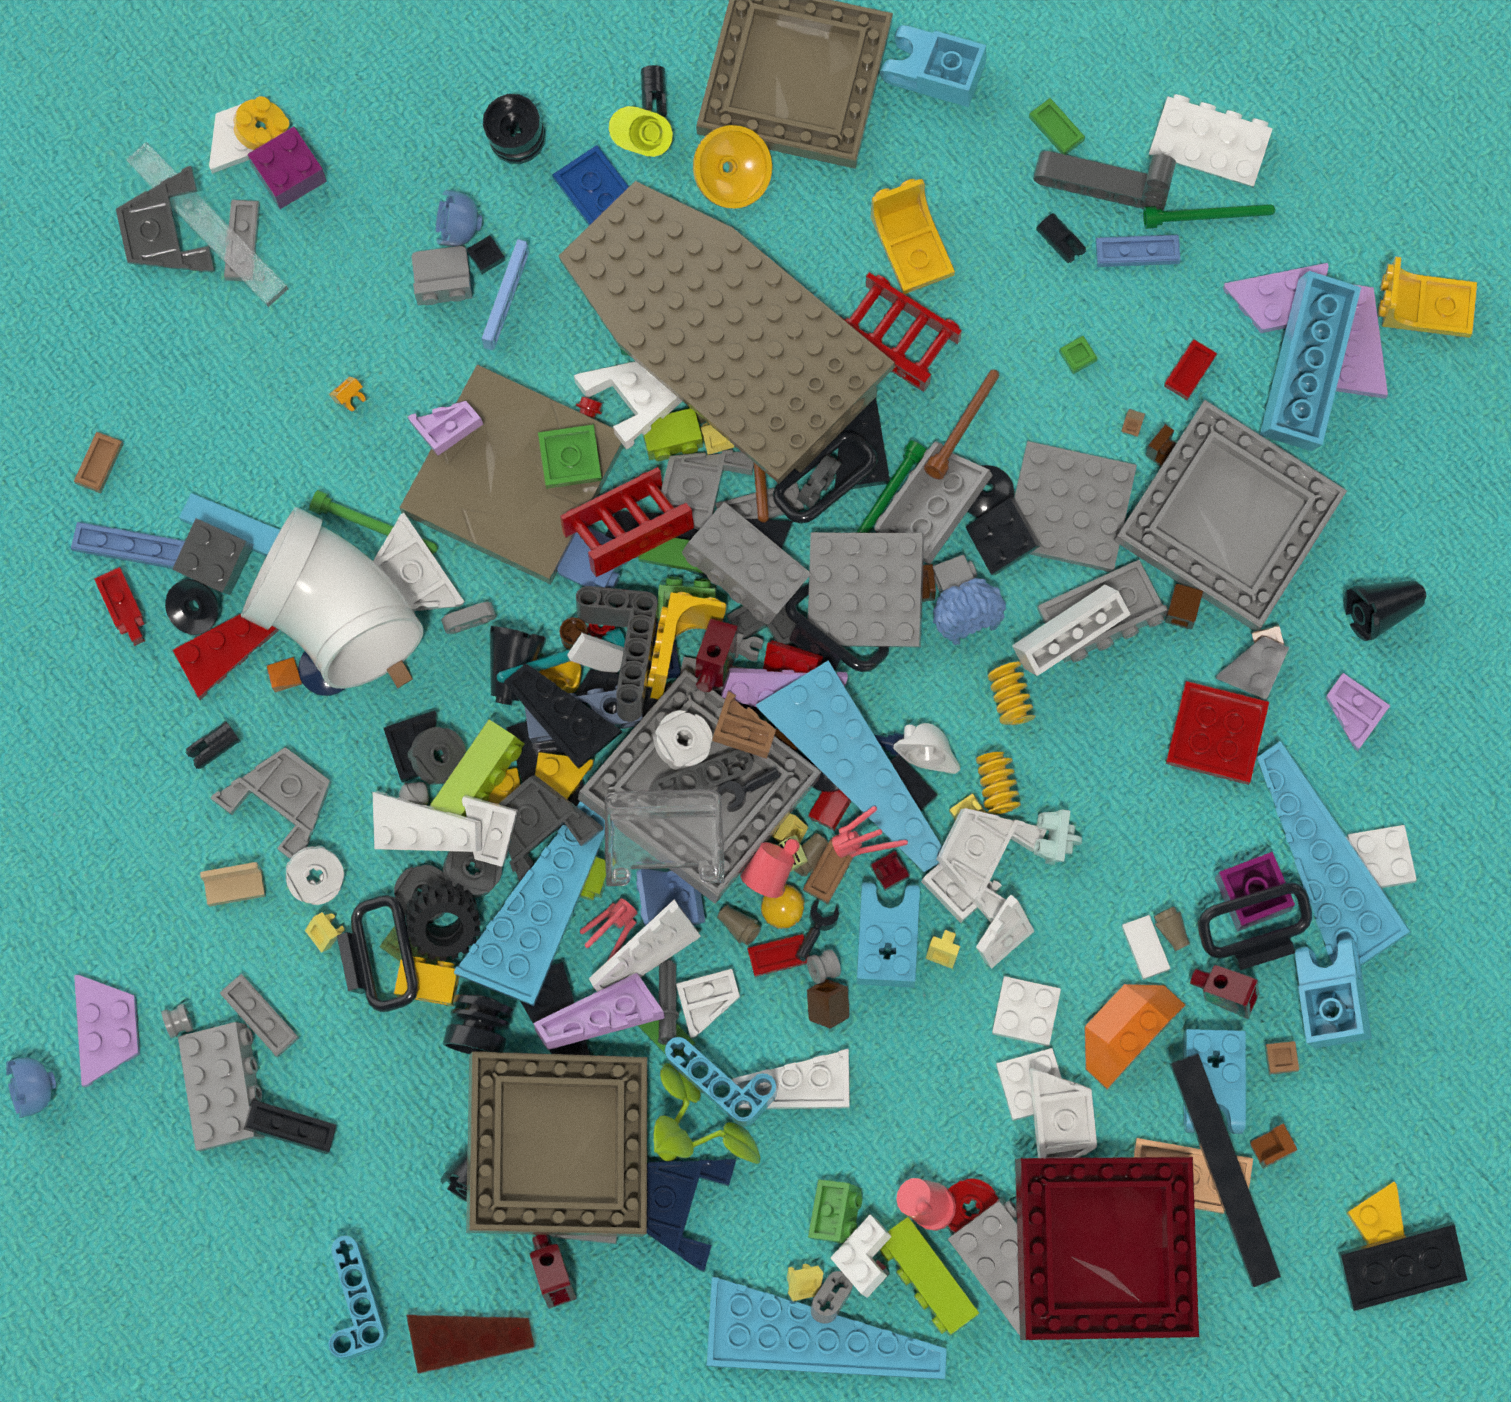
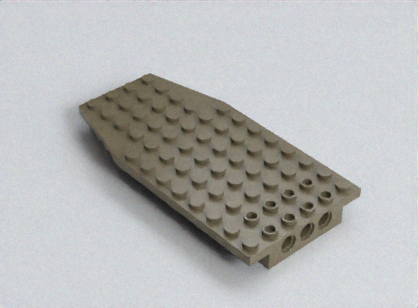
[559,181,895,483]

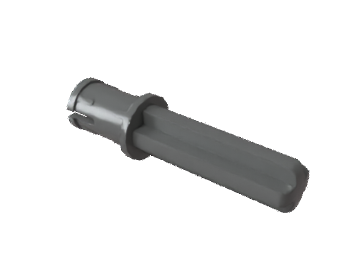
[658,960,679,1045]

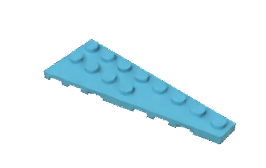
[756,661,942,872]
[1257,741,1411,966]
[454,801,610,1006]
[707,1277,947,1380]

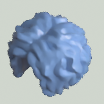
[933,578,1006,645]

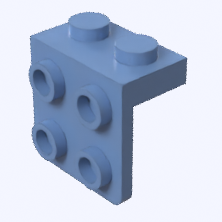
[557,527,629,588]
[636,869,705,925]

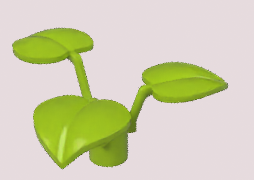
[653,1063,760,1164]

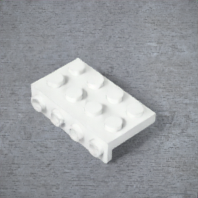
[1149,94,1273,187]

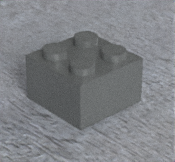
[172,518,254,595]

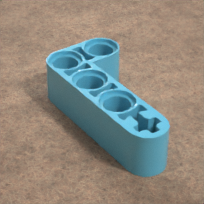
[665,1037,778,1126]
[328,1236,387,1360]

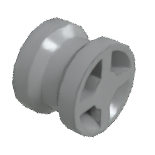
[807,949,841,984]
[161,1003,194,1038]

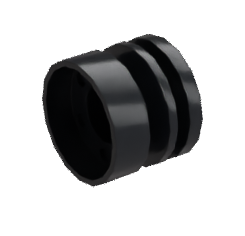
[483,94,546,164]
[443,995,514,1055]

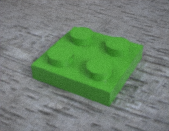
[538,424,602,489]

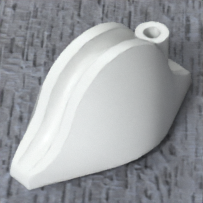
[893,723,961,774]

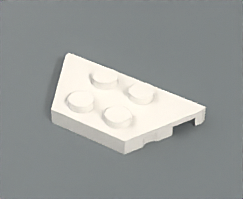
[373,513,464,611]
[1029,1068,1097,1158]

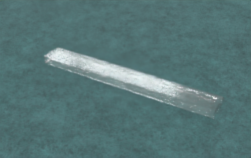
[126,142,289,307]

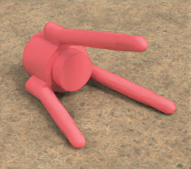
[832,806,908,858]
[580,898,638,961]

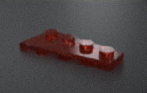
[406,1315,535,1374]

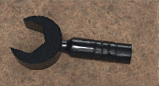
[716,767,780,812]
[795,901,839,961]

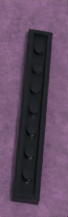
[1169,1053,1281,1287]

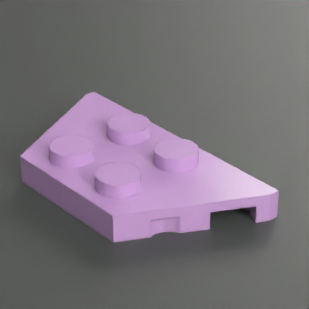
[1223,263,1329,333]
[74,975,140,1087]

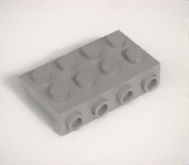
[875,441,993,564]
[682,502,811,624]
[1037,560,1168,663]
[178,1022,265,1152]
[948,1197,1020,1335]

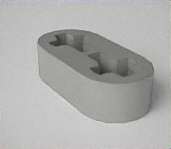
[441,602,496,634]
[811,1271,853,1323]

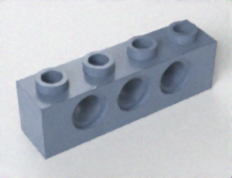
[525,686,644,743]

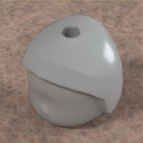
[399,782,429,805]

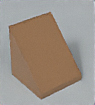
[1121,409,1145,437]
[386,660,413,688]

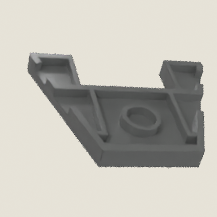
[116,166,215,272]
[499,775,604,882]

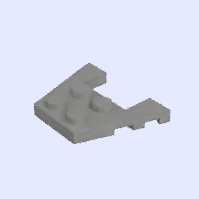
[658,450,754,530]
[211,747,331,859]

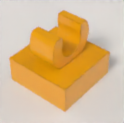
[329,376,366,412]

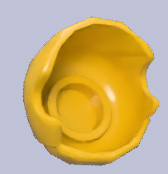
[539,661,581,693]
[761,884,805,929]

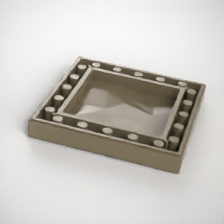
[696,0,893,169]
[399,365,624,585]
[466,1052,647,1237]

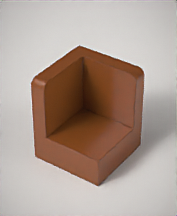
[1250,1123,1298,1169]

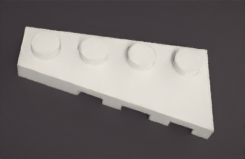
[372,791,481,852]
[589,900,701,992]
[732,1049,849,1110]

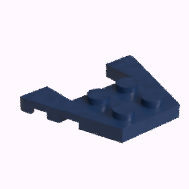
[647,1159,736,1272]

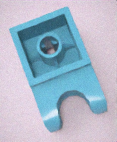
[880,25,986,107]
[856,882,920,988]
[1295,938,1372,1049]
[1183,1029,1246,1134]

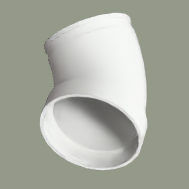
[241,507,423,689]

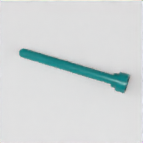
[497,628,625,683]

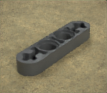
[648,750,753,807]

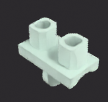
[1034,809,1082,865]

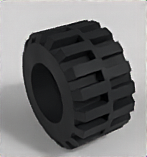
[405,880,480,961]

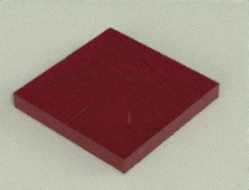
[1015,1157,1199,1340]

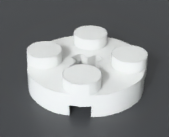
[653,710,712,770]
[285,846,344,905]

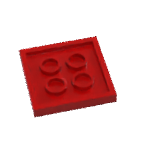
[1165,681,1269,785]

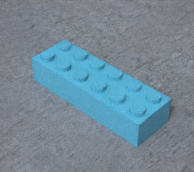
[1260,271,1361,451]

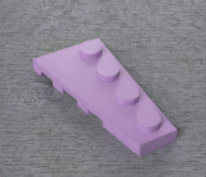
[1336,285,1388,399]
[721,668,848,707]
[533,973,665,1050]

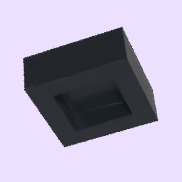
[467,235,505,274]

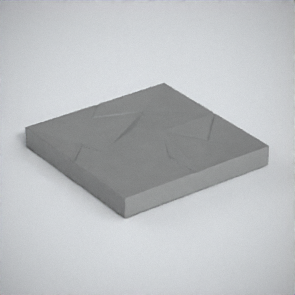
[1114,400,1347,631]
[578,669,822,904]

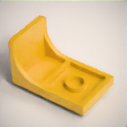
[871,179,955,294]
[1378,256,1477,338]
[647,592,726,699]

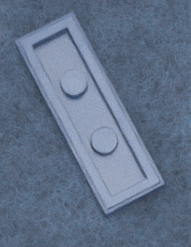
[1095,235,1181,267]

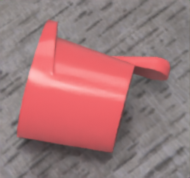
[740,839,800,898]
[896,1178,956,1231]

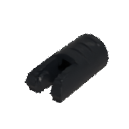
[641,65,667,117]
[1036,213,1086,263]
[185,721,241,769]

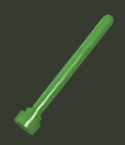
[309,490,438,554]

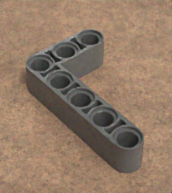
[1033,151,1176,211]
[576,586,658,722]

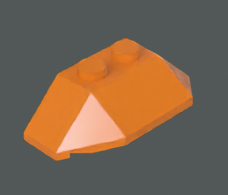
[1085,984,1186,1089]

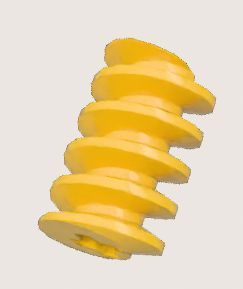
[988,661,1036,725]
[976,752,1021,815]

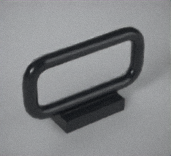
[773,431,878,524]
[785,584,889,672]
[1198,882,1312,970]
[337,895,419,1012]

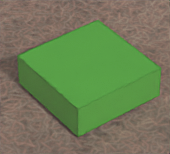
[1059,336,1098,374]

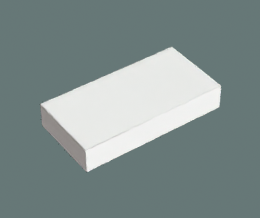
[567,633,624,674]
[1121,915,1171,980]

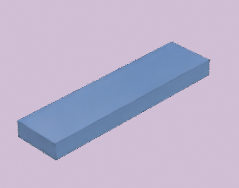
[71,522,185,569]

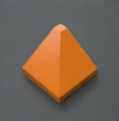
[267,657,302,693]

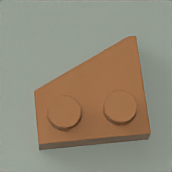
[712,691,776,759]

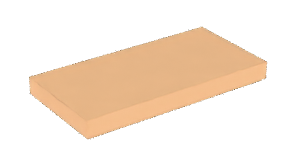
[1133,1138,1253,1214]

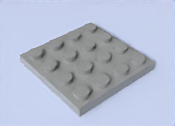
[1015,441,1137,572]
[808,532,924,648]

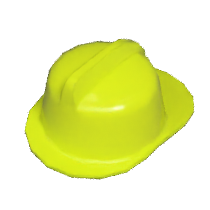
[609,106,673,157]

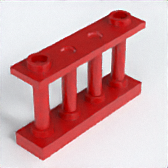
[839,272,962,392]
[560,467,694,577]

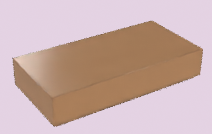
[74,432,124,494]
[803,840,854,904]

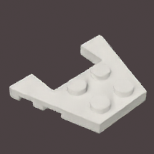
[574,361,682,450]
[936,808,1047,923]

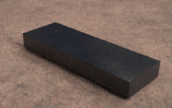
[244,1100,336,1154]

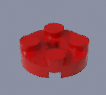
[947,1178,999,1233]

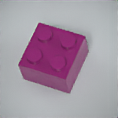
[247,126,327,209]
[1215,852,1295,932]

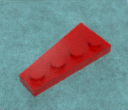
[173,613,279,700]

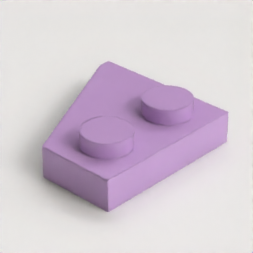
[408,401,483,456]
[1326,673,1390,751]

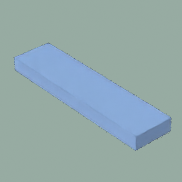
[482,239,529,351]

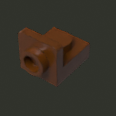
[1145,424,1176,467]

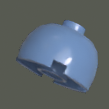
[436,190,482,246]
[6,1058,56,1118]

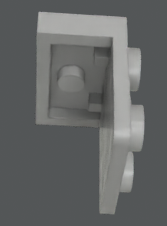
[412,246,472,306]

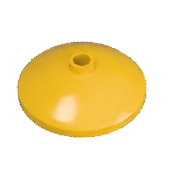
[693,125,772,209]

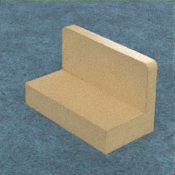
[200,862,266,907]

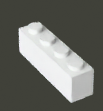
[1012,585,1131,676]

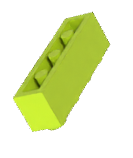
[430,719,524,817]
[880,1217,979,1337]

